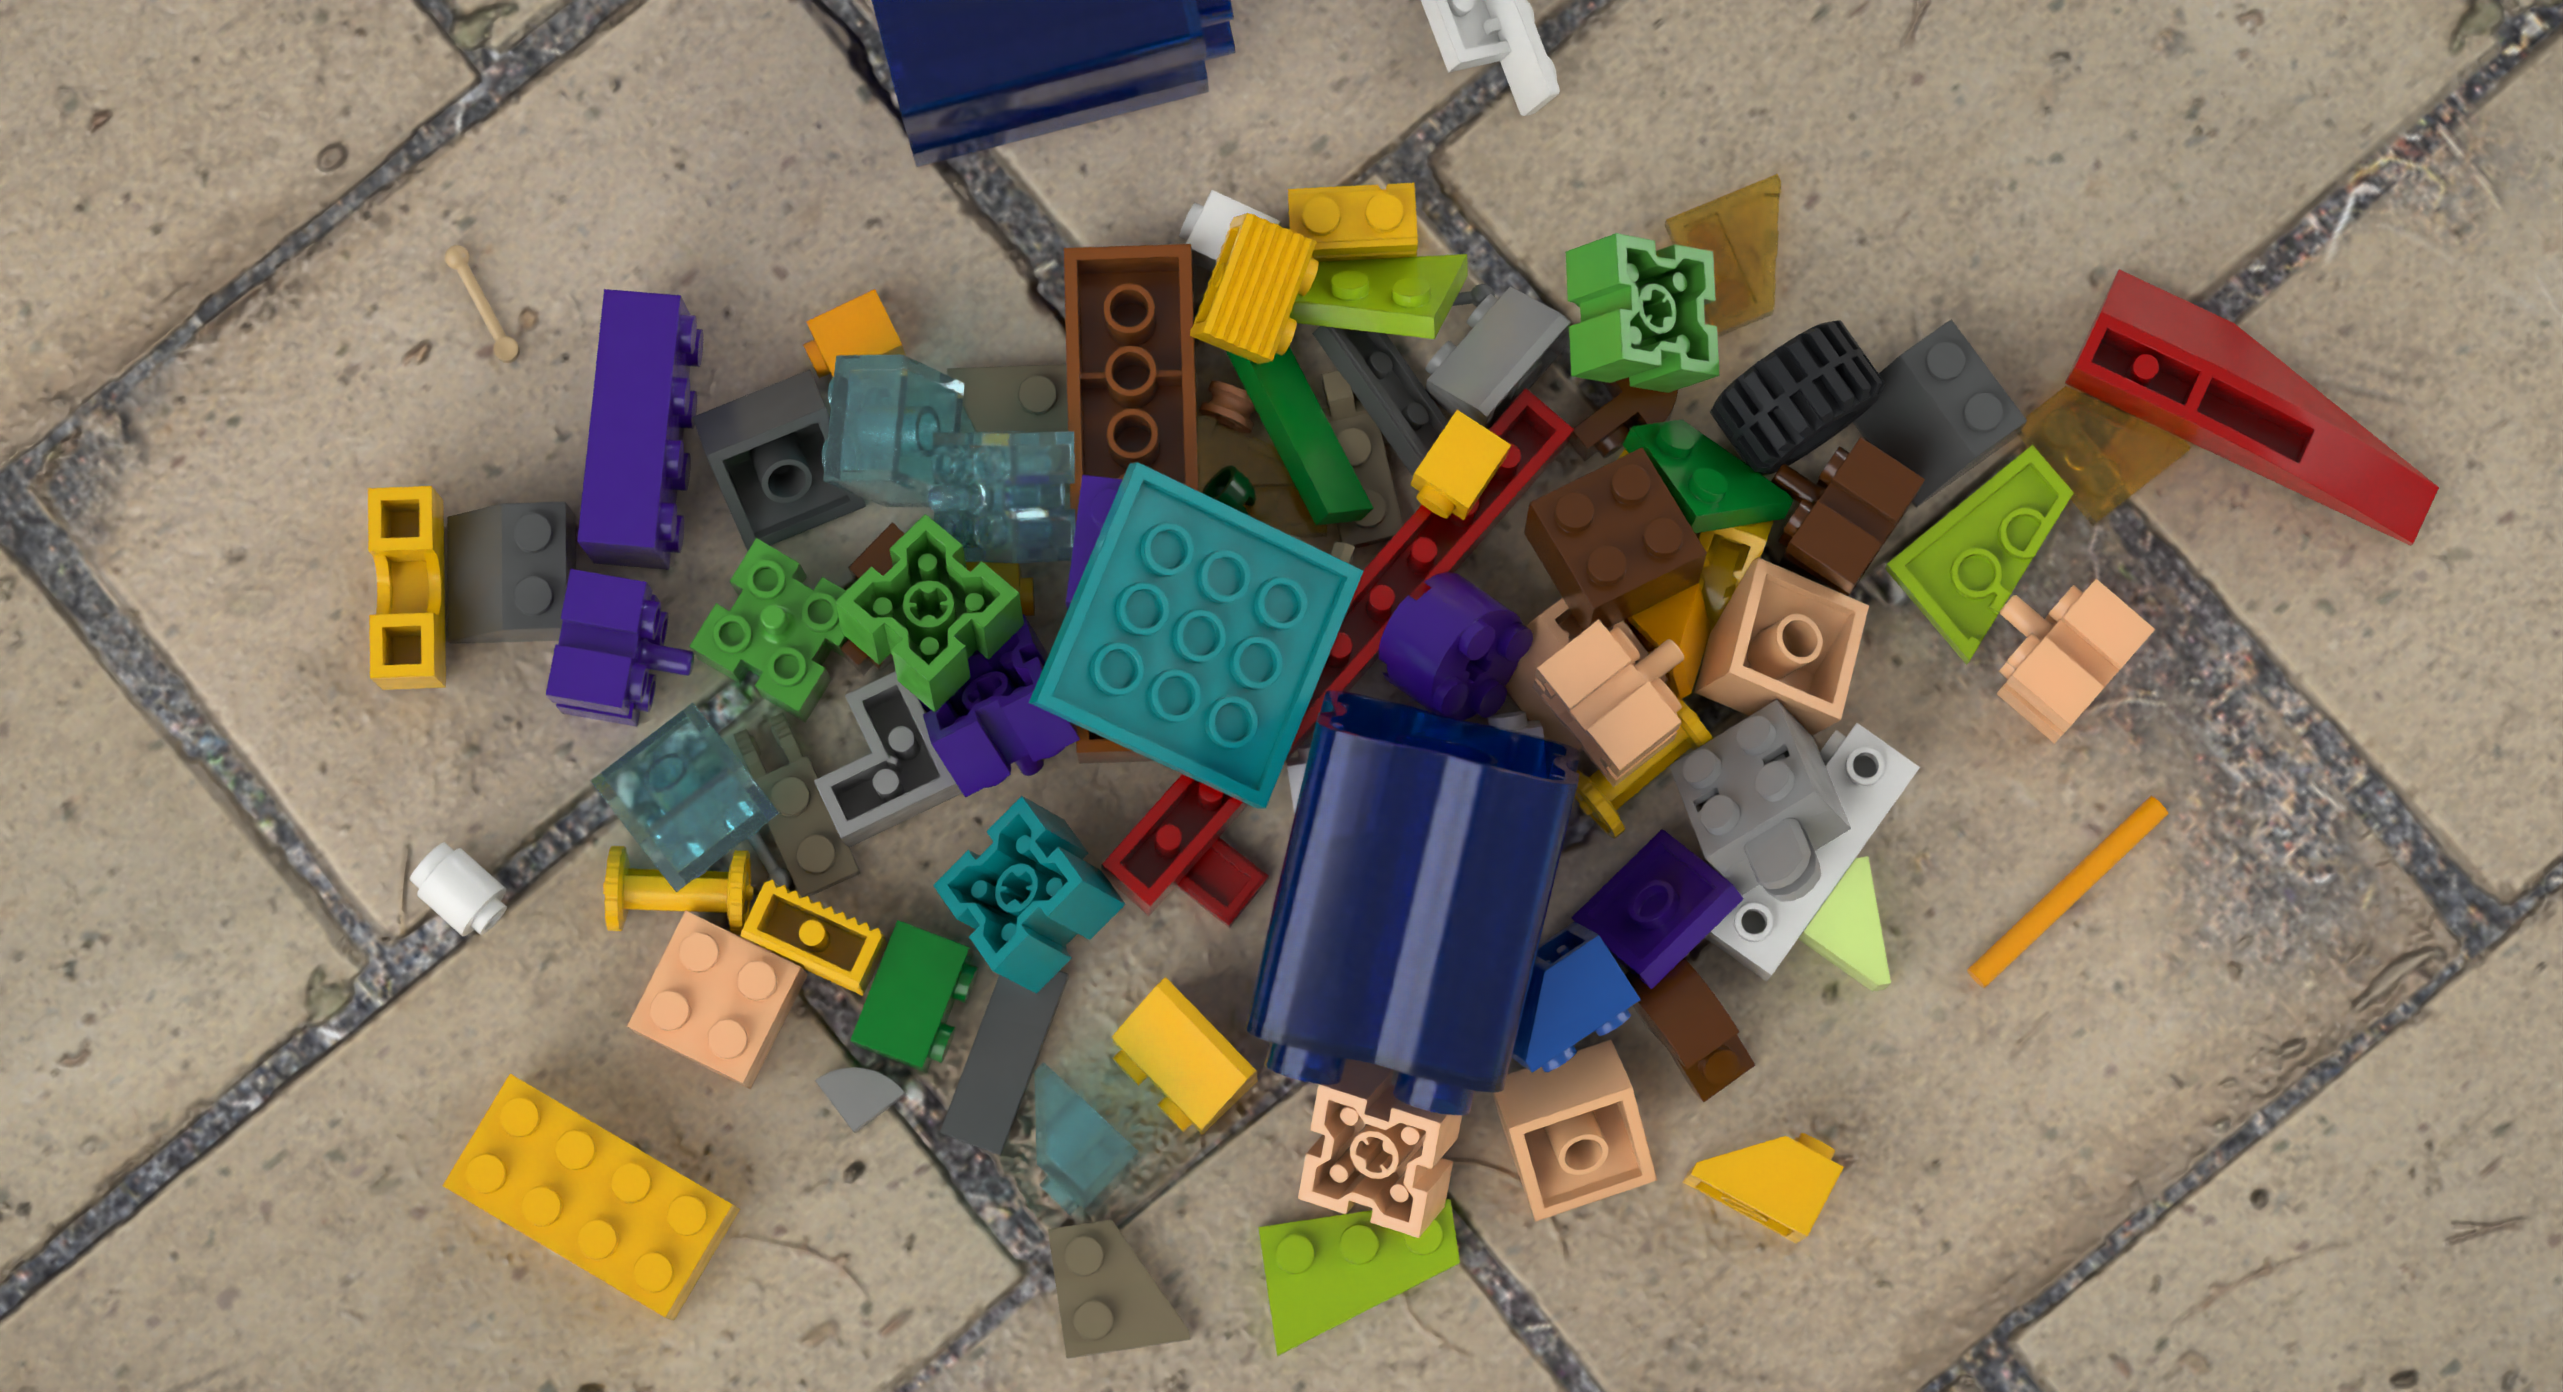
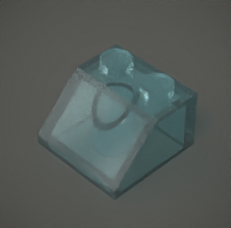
[1034,1062,1143,1217]

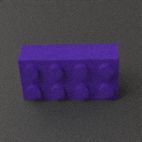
[577,289,704,570]

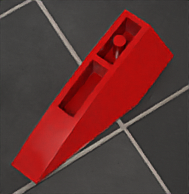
[2065,269,2439,546]

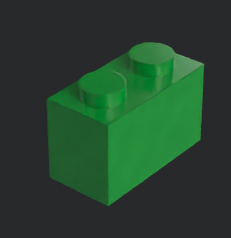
[850,920,979,1073]

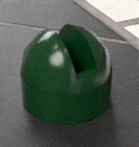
[1202,465,1256,515]

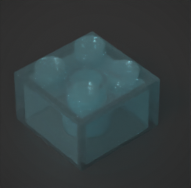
[822,355,965,507]
[590,703,779,892]

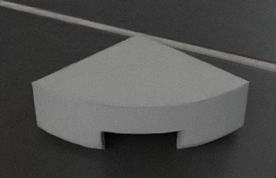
[815,1067,907,1133]

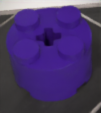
[1379,572,1533,722]

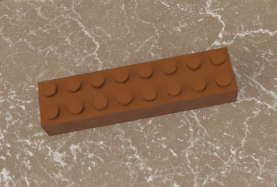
[1064,244,1199,764]

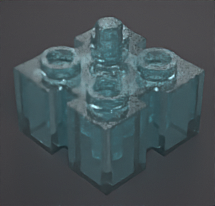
[927,431,1076,563]

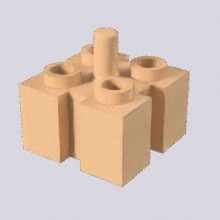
[1997,579,2155,744]
[1533,619,1684,787]
[1298,1055,1466,1238]

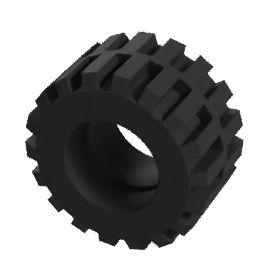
[1710,320,1886,475]

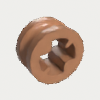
[1199,381,1257,433]

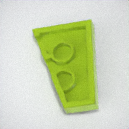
[1885,444,2074,665]

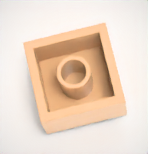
[627,910,808,1089]

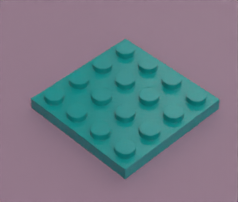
[1029,462,1363,809]

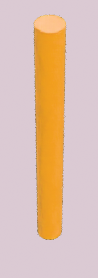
[1967,796,2169,989]

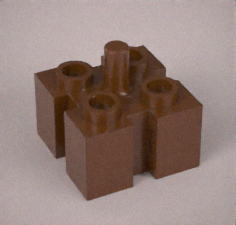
[1771,437,1925,596]

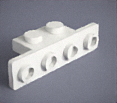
[1421,0,1560,116]

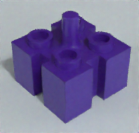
[546,569,694,727]
[918,614,1080,798]

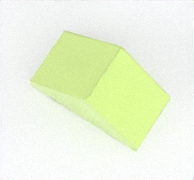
[1798,856,1891,992]

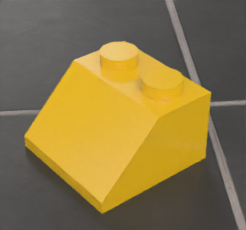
[1111,977,1258,1135]
[1683,1133,1844,1244]

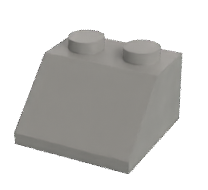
[1425,286,1571,430]

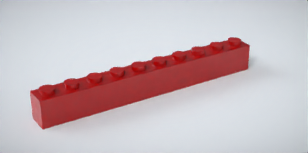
[1101,388,1574,916]

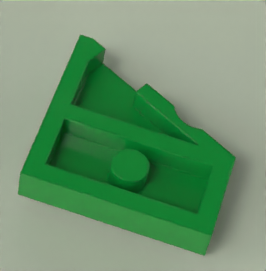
[1623,419,1794,533]

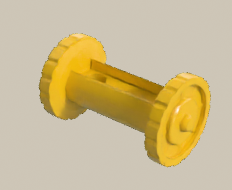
[1560,690,1713,839]
[603,846,754,935]

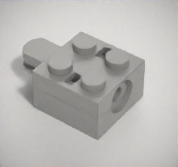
[1669,699,1851,902]

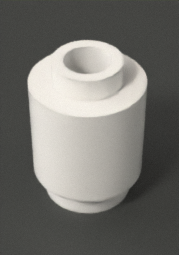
[410,842,507,936]

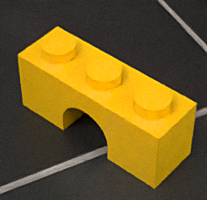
[368,486,446,690]

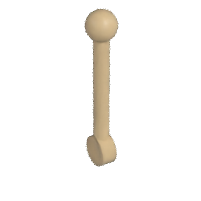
[445,245,520,363]

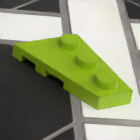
[1289,254,1468,339]
[1258,1199,1460,1357]

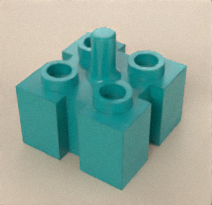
[933,796,1126,994]

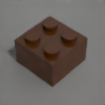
[1524,448,1707,631]

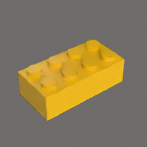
[442,1074,740,1321]

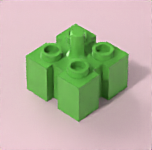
[1565,233,1720,393]
[835,514,1024,712]
[689,538,849,723]

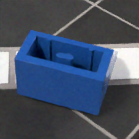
[1503,921,1641,1073]

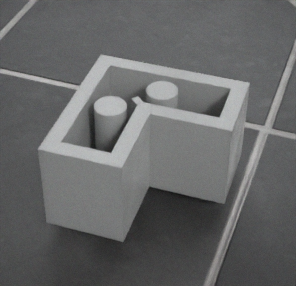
[814,671,962,847]

